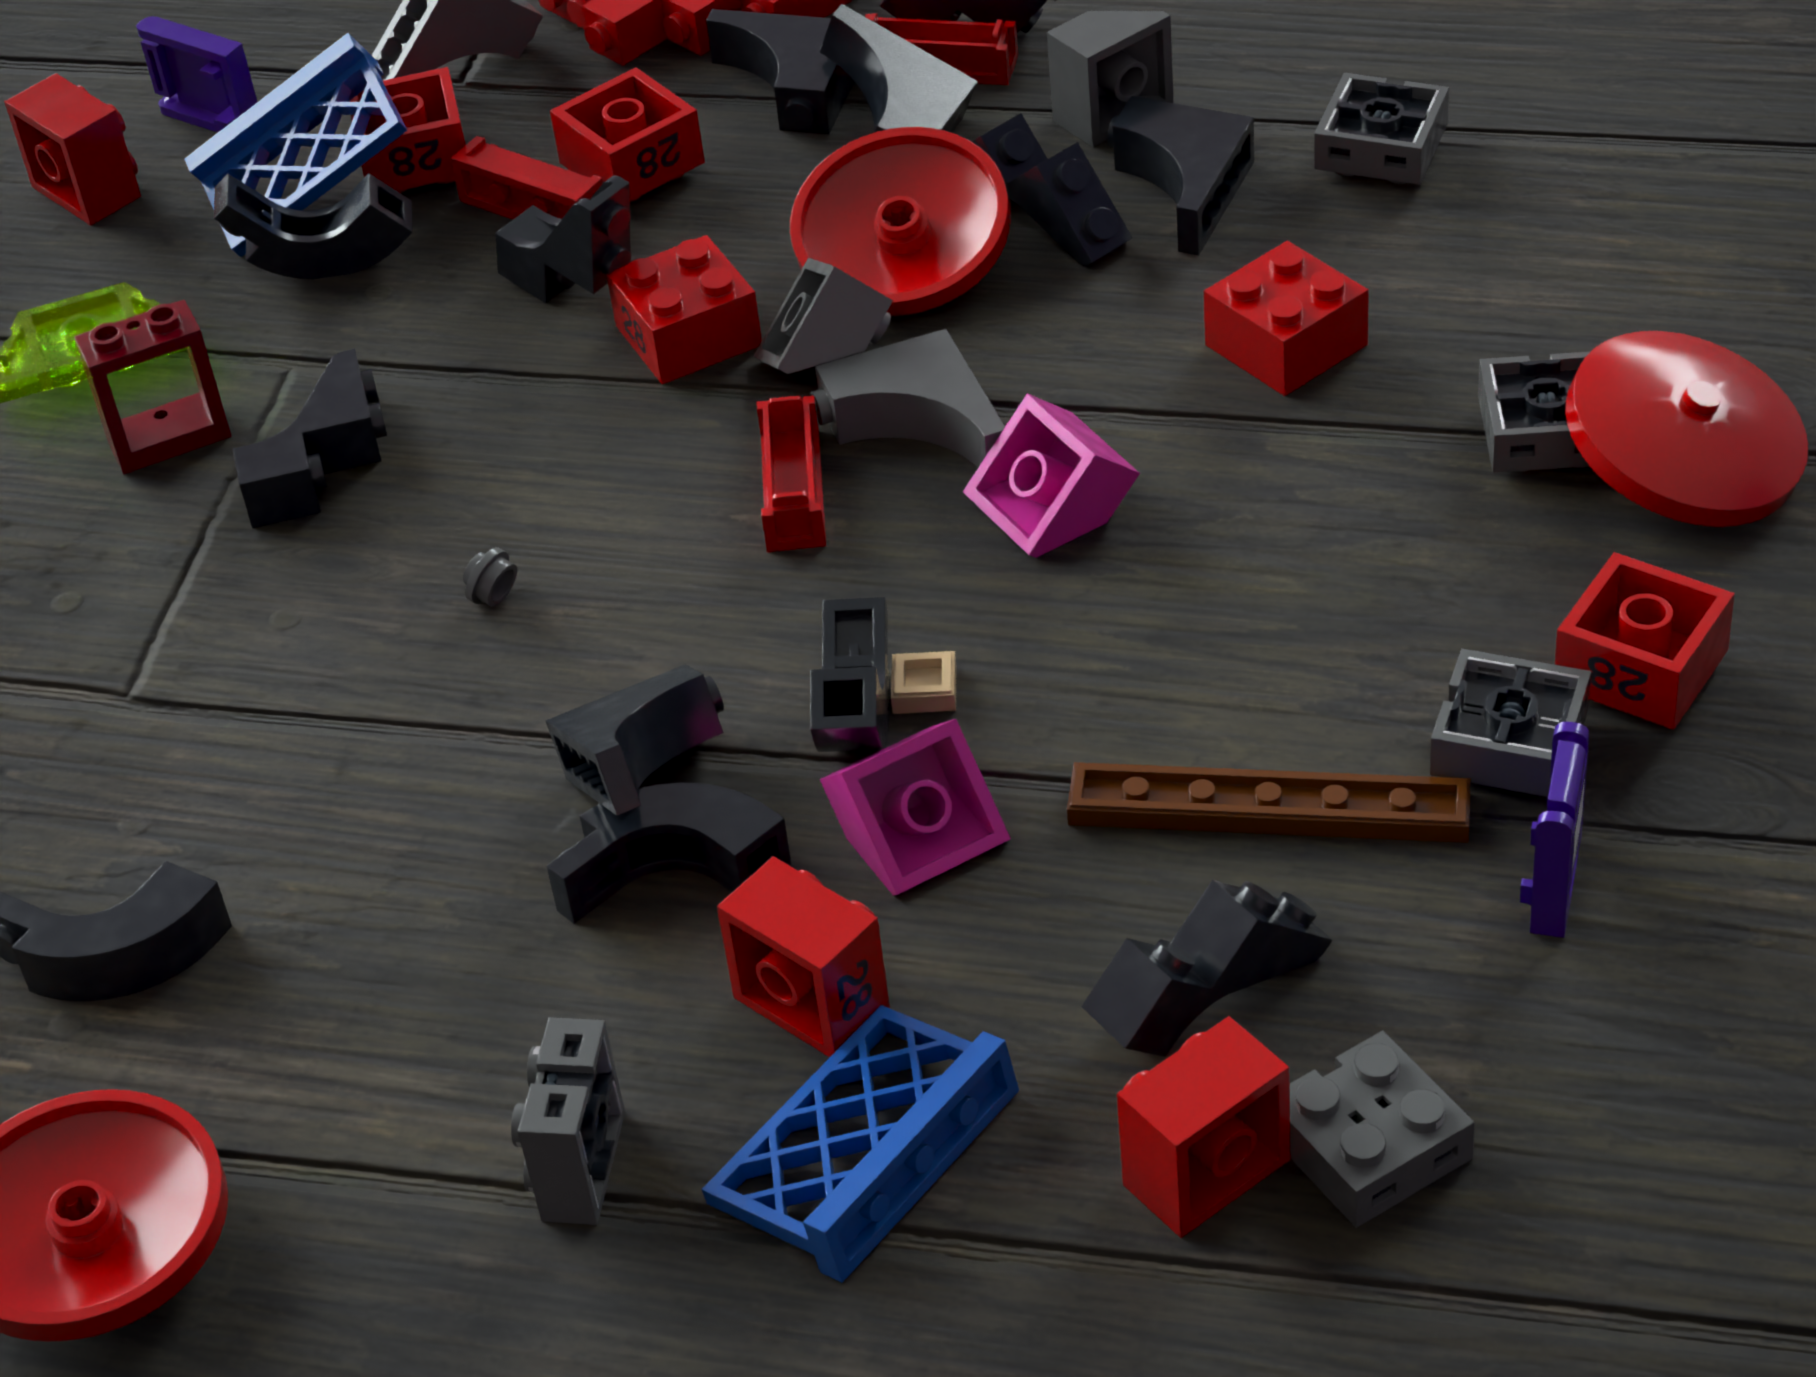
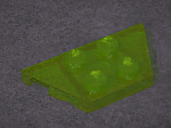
[0,282,187,403]

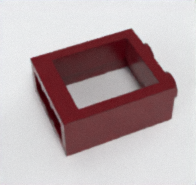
[74,299,232,475]

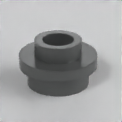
[463,547,518,607]

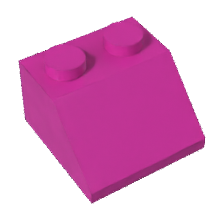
[963,393,1140,558]
[820,719,1011,896]

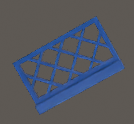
[184,33,407,257]
[701,1005,1019,1283]

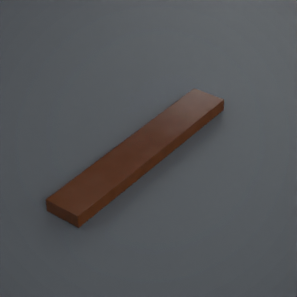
[1067,762,1471,843]

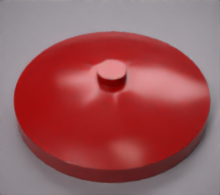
[790,127,1011,316]
[1565,331,1808,527]
[0,1089,228,1342]

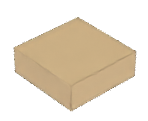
[891,651,957,714]

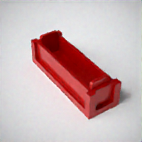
[865,13,1018,85]
[451,136,603,219]
[756,396,827,552]

